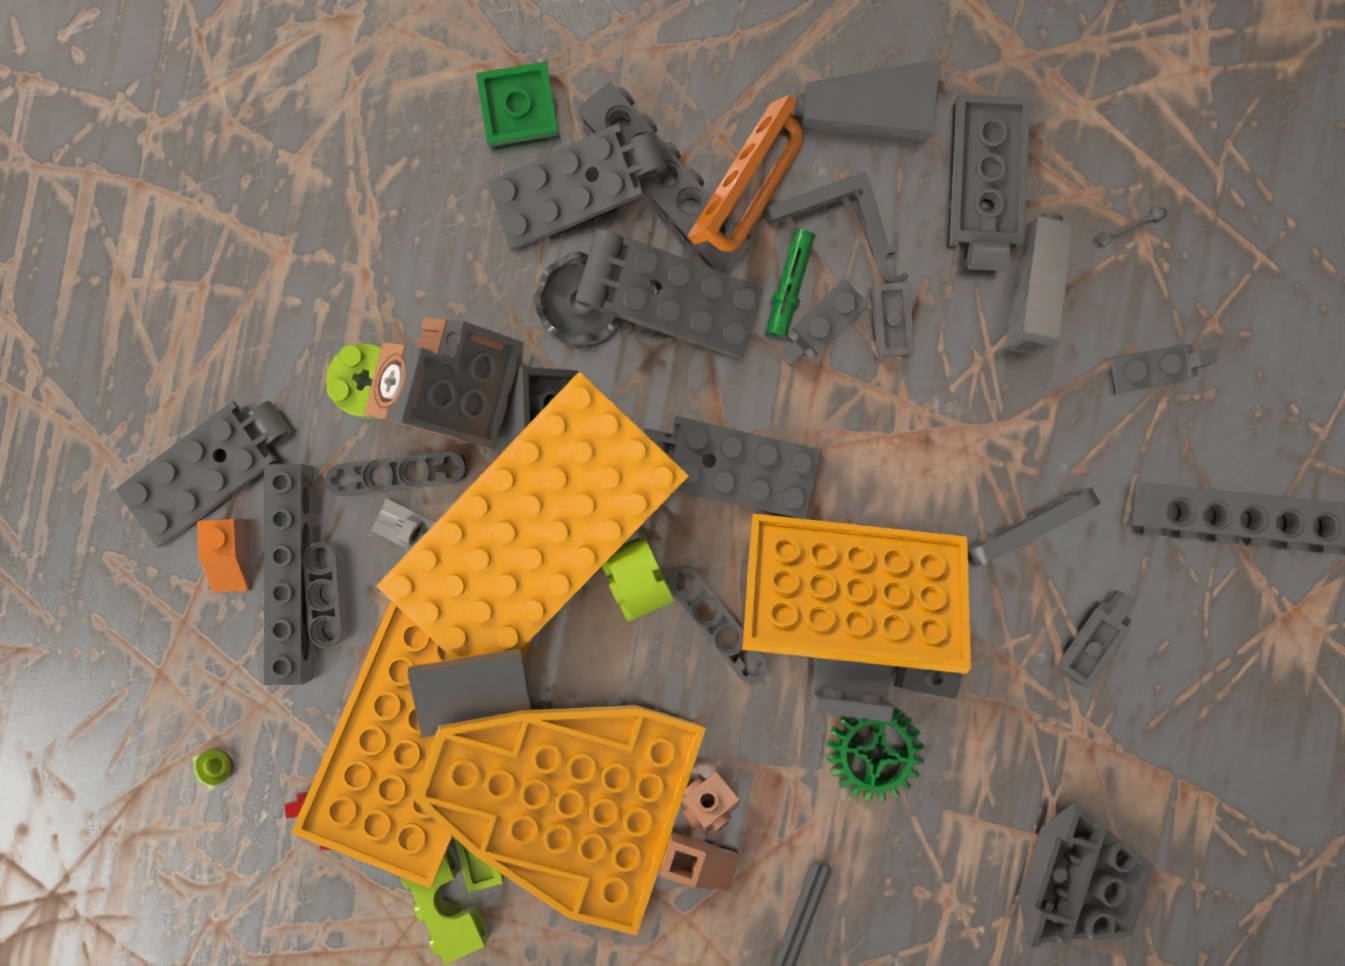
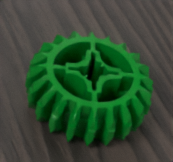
[826,707,924,802]

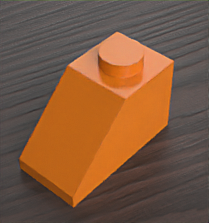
[197,519,251,592]

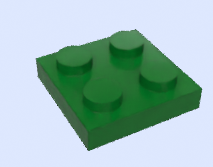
[476,61,559,147]

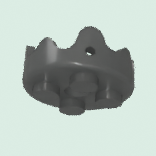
[534,252,622,346]

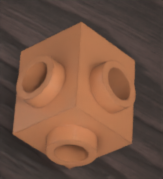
[682,772,740,834]

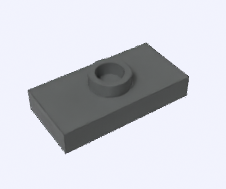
[894,666,963,699]

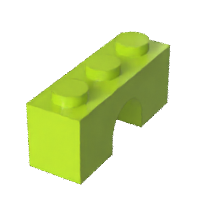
[400,846,490,965]

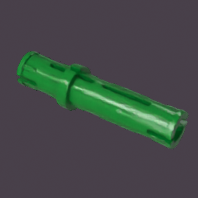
[766,229,816,339]

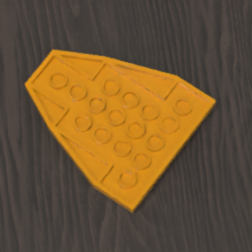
[414,705,706,936]

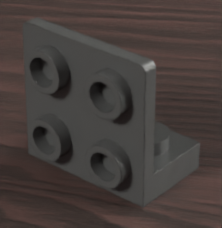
[811,658,893,722]

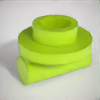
[192,749,231,790]

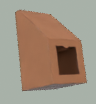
[660,831,740,890]

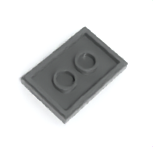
[407,649,531,737]

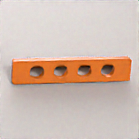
[687,94,804,252]

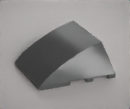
[1019,804,1155,948]

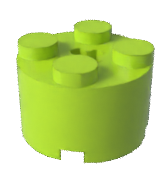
[326,343,381,420]
[602,536,674,622]

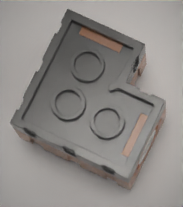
[364,317,524,449]

